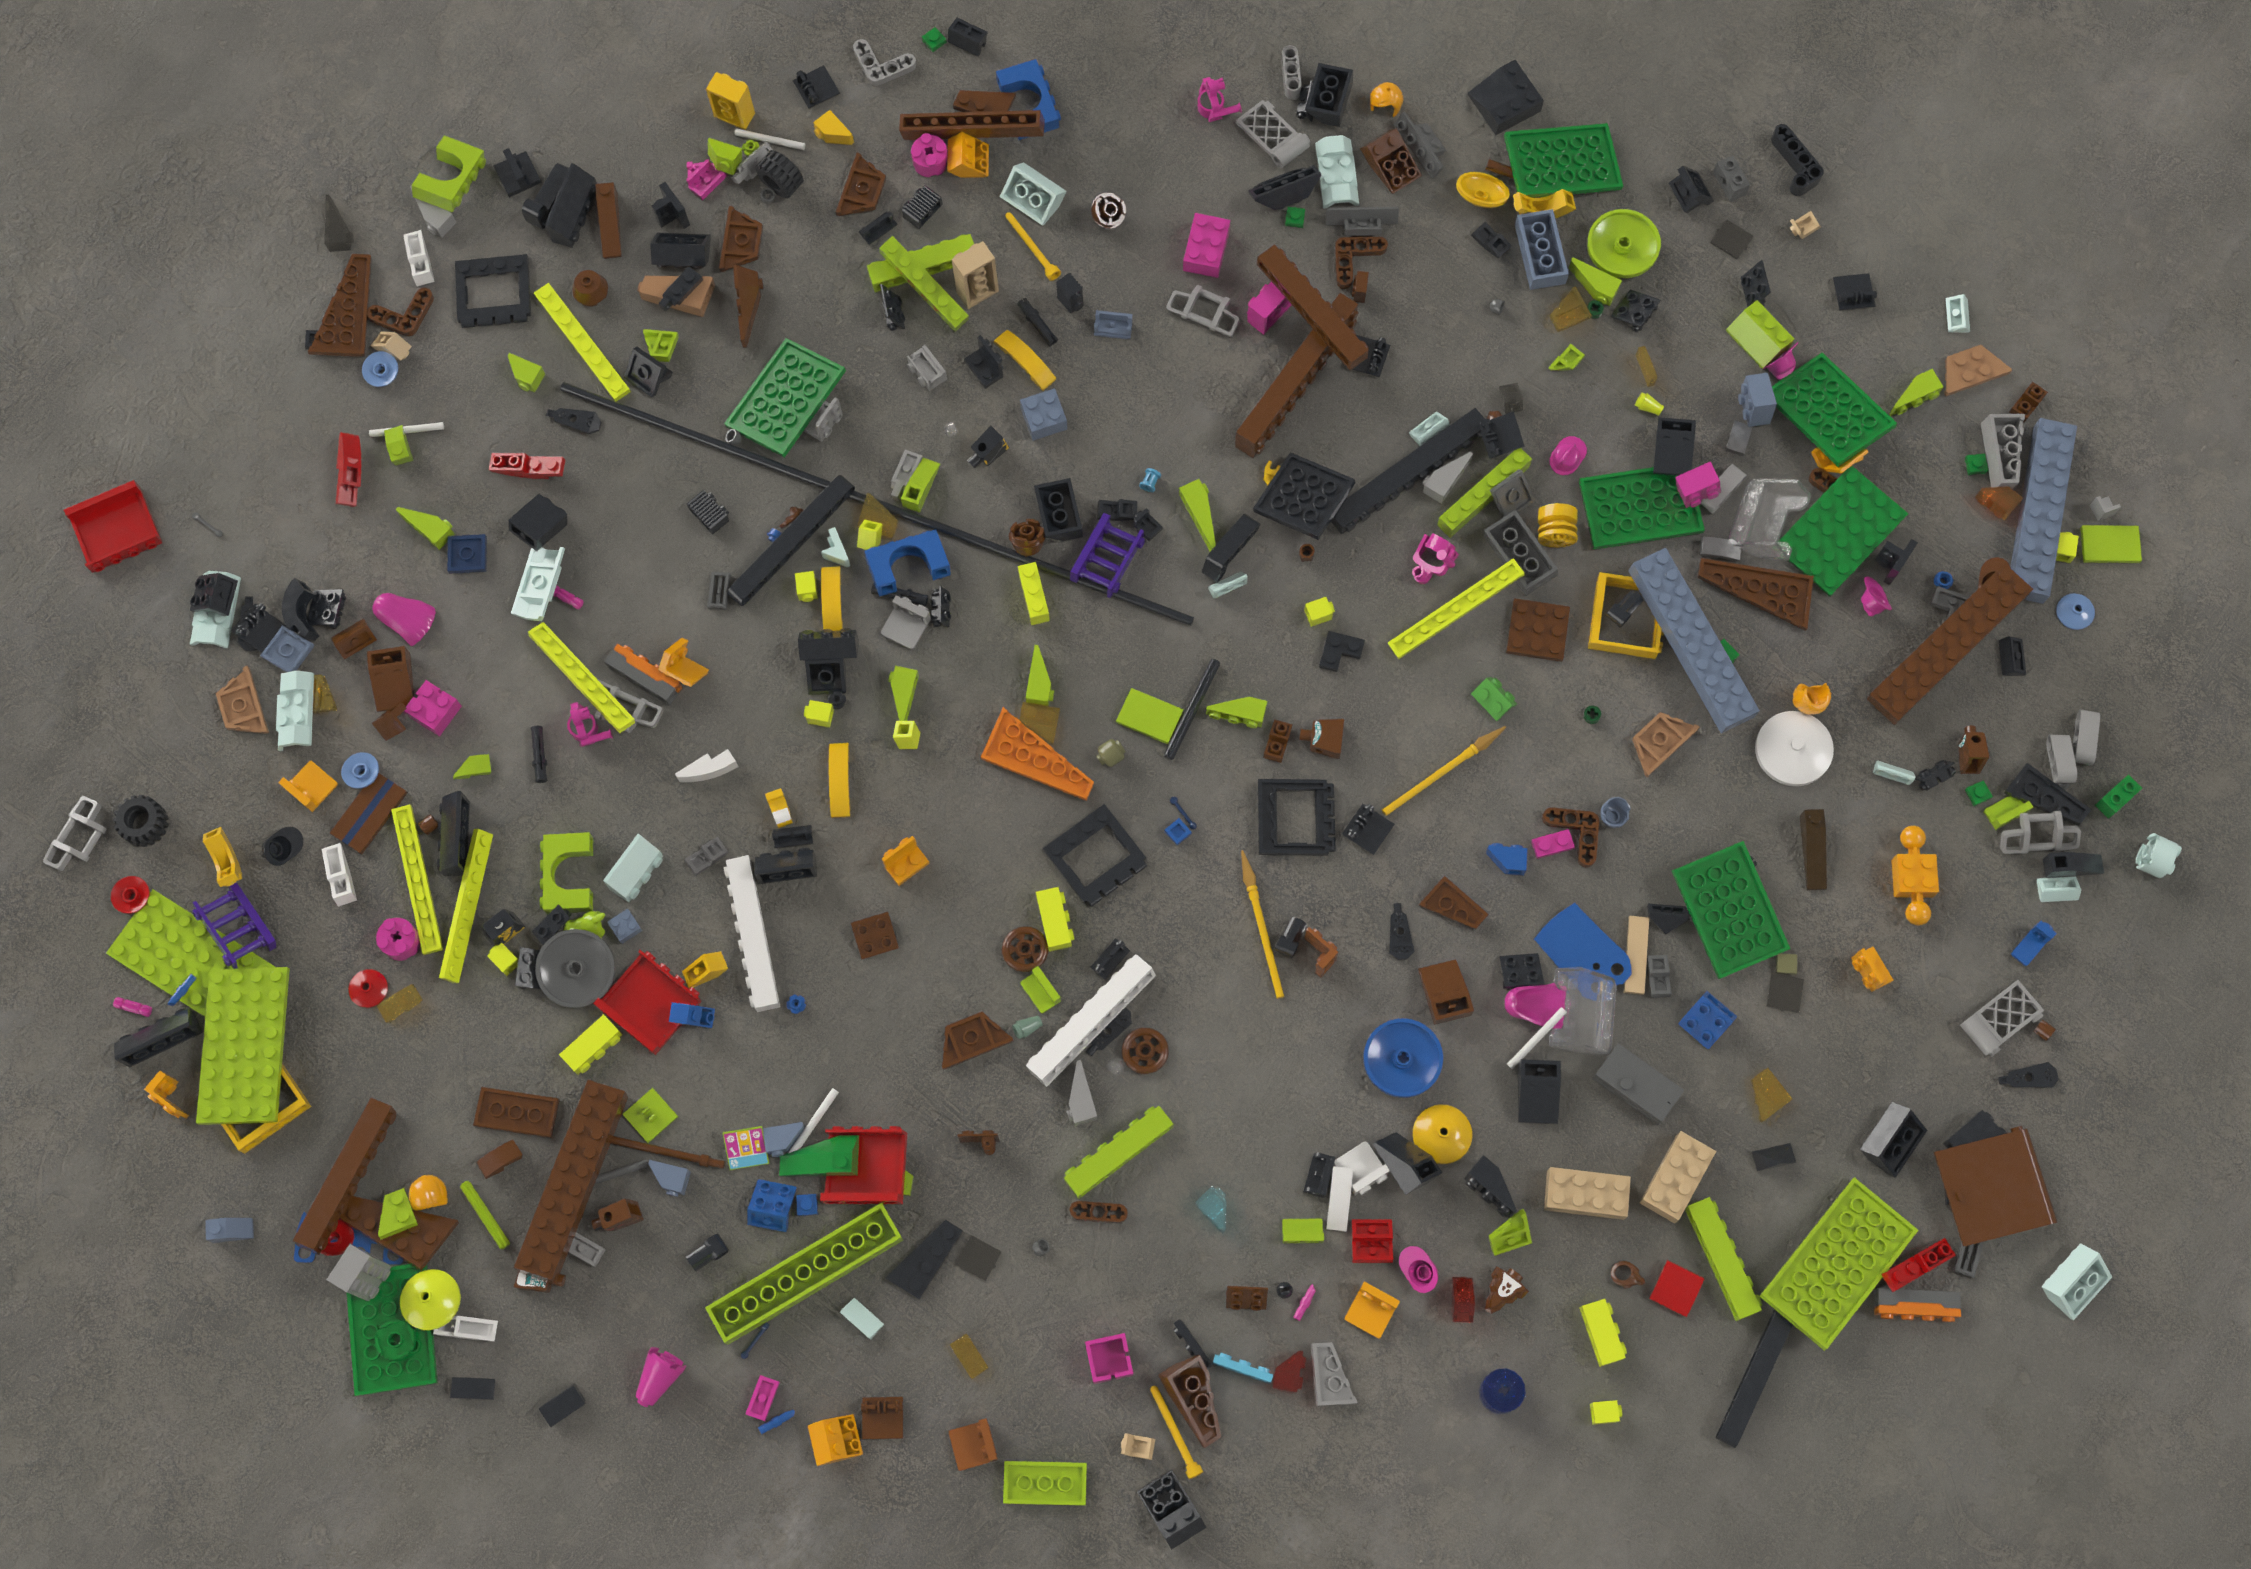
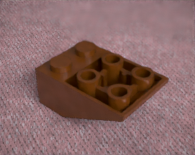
[1360,128,1422,194]
[367,646,414,712]
[1418,959,1474,1025]

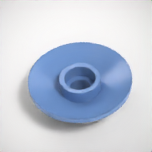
[362,351,398,387]
[2056,593,2095,630]
[341,752,379,789]

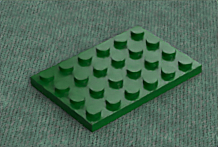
[1504,123,1624,198]
[724,338,846,458]
[1772,353,1897,467]
[1773,466,1908,597]
[1579,467,1705,550]
[1672,841,1791,979]
[346,1264,438,1396]

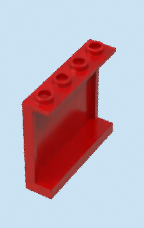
[64,480,162,573]
[593,950,702,1055]
[820,1126,908,1205]

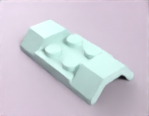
[1315,135,1359,209]
[511,547,565,621]
[190,571,241,648]
[276,671,314,751]

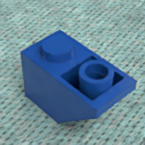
[1486,843,1527,876]
[669,1002,715,1028]

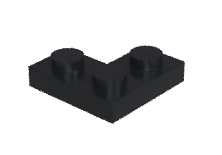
[1319,631,1365,672]

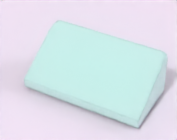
[1946,294,1970,333]
[1409,411,1450,446]
[1208,572,1248,599]
[1873,761,1915,785]
[2037,876,2081,902]
[840,1298,884,1340]

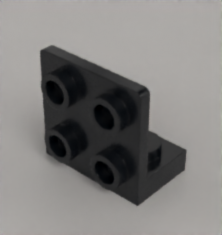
[964,335,1004,389]
[190,573,238,616]

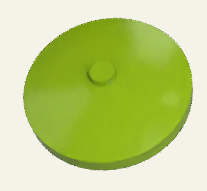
[1587,209,1661,278]

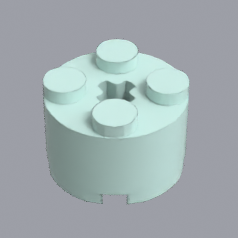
[2136,833,2182,878]

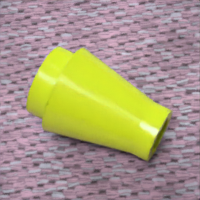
[1635,392,1664,416]

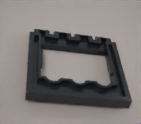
[455,254,531,328]
[1257,779,1336,856]
[1043,804,1147,907]

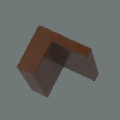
[331,618,377,660]
[372,703,407,741]

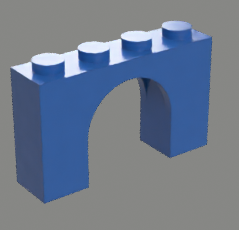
[996,59,1061,140]
[865,530,951,597]

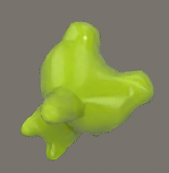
[563,911,605,938]

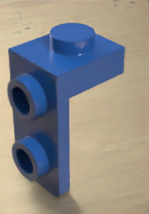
[2011,921,2057,966]

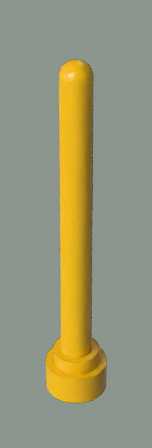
[1005,212,1061,281]
[1150,1385,1203,1480]

